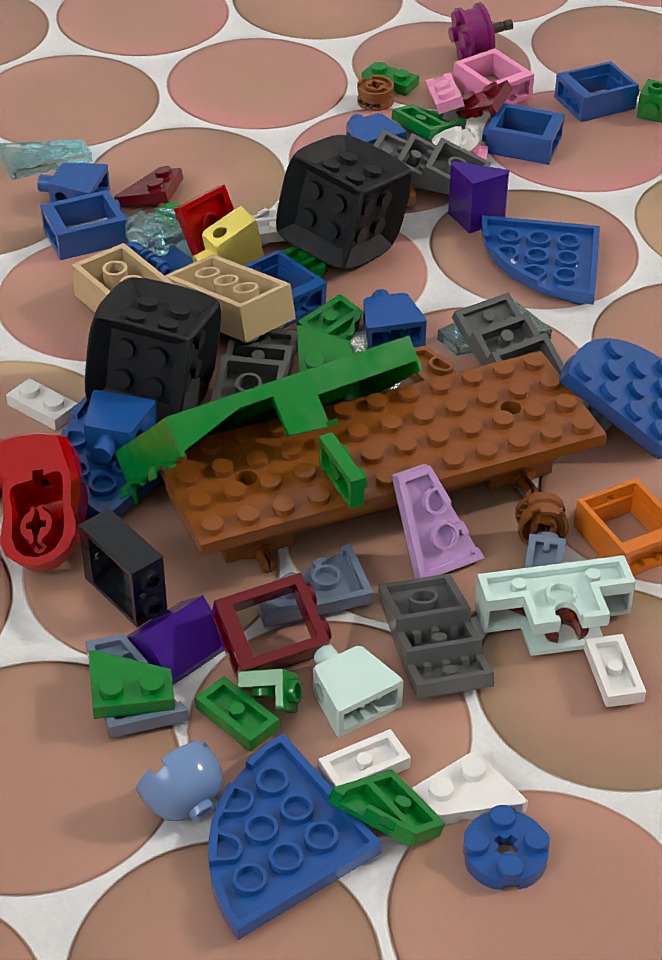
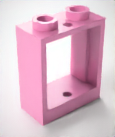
[453,48,534,104]

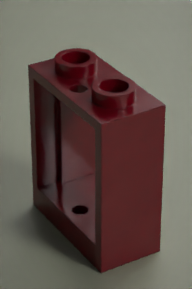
[211,573,332,682]

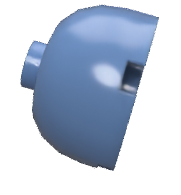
[136,740,223,822]

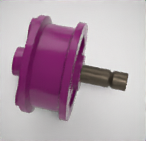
[448,2,513,60]

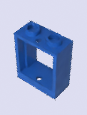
[554,61,639,122]
[482,103,565,165]
[40,190,131,260]
[244,250,327,329]

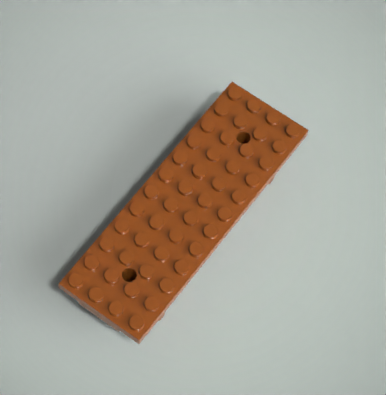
[160,351,607,573]

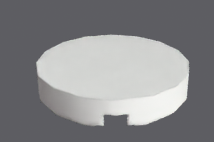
[431,125,480,151]

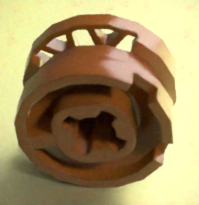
[357,75,394,111]
[515,492,569,545]

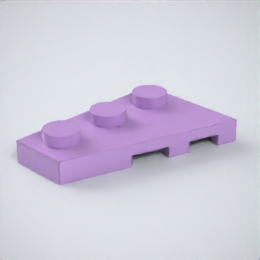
[392,464,485,579]

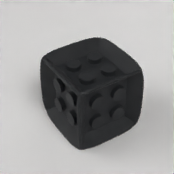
[276,135,412,269]
[85,278,221,422]

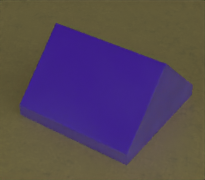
[448,161,510,234]
[126,595,225,685]

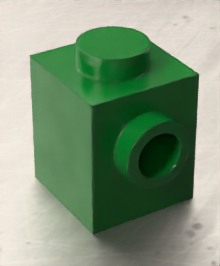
[637,79,662,123]

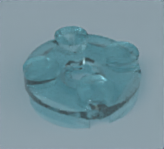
[125,208,184,256]

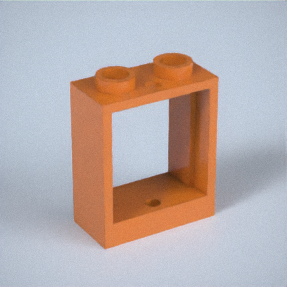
[573,478,662,575]

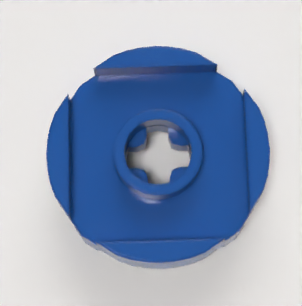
[463,805,550,890]

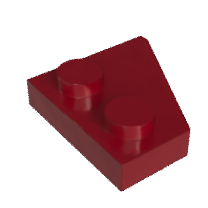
[455,80,512,120]
[114,166,184,207]

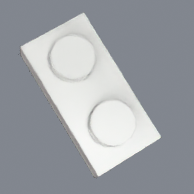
[6,378,78,430]
[584,634,646,707]
[318,729,411,787]

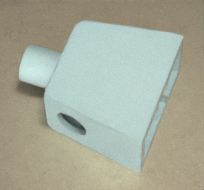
[313,644,403,738]

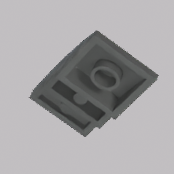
[374,129,491,194]
[452,292,564,375]
[210,329,298,402]
[378,573,494,699]

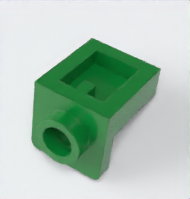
[238,669,302,713]

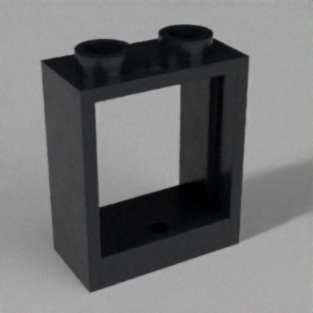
[79,508,168,627]

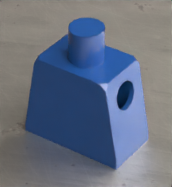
[346,113,407,145]
[37,162,110,202]
[363,289,427,350]
[84,390,158,464]

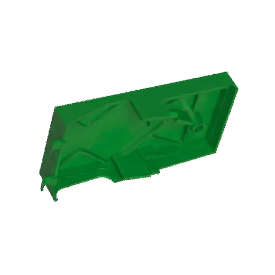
[115,336,423,505]

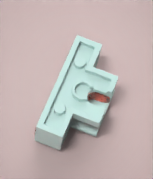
[474,555,636,656]

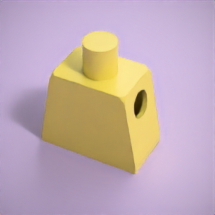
[192,206,264,266]

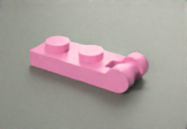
[425,72,465,114]

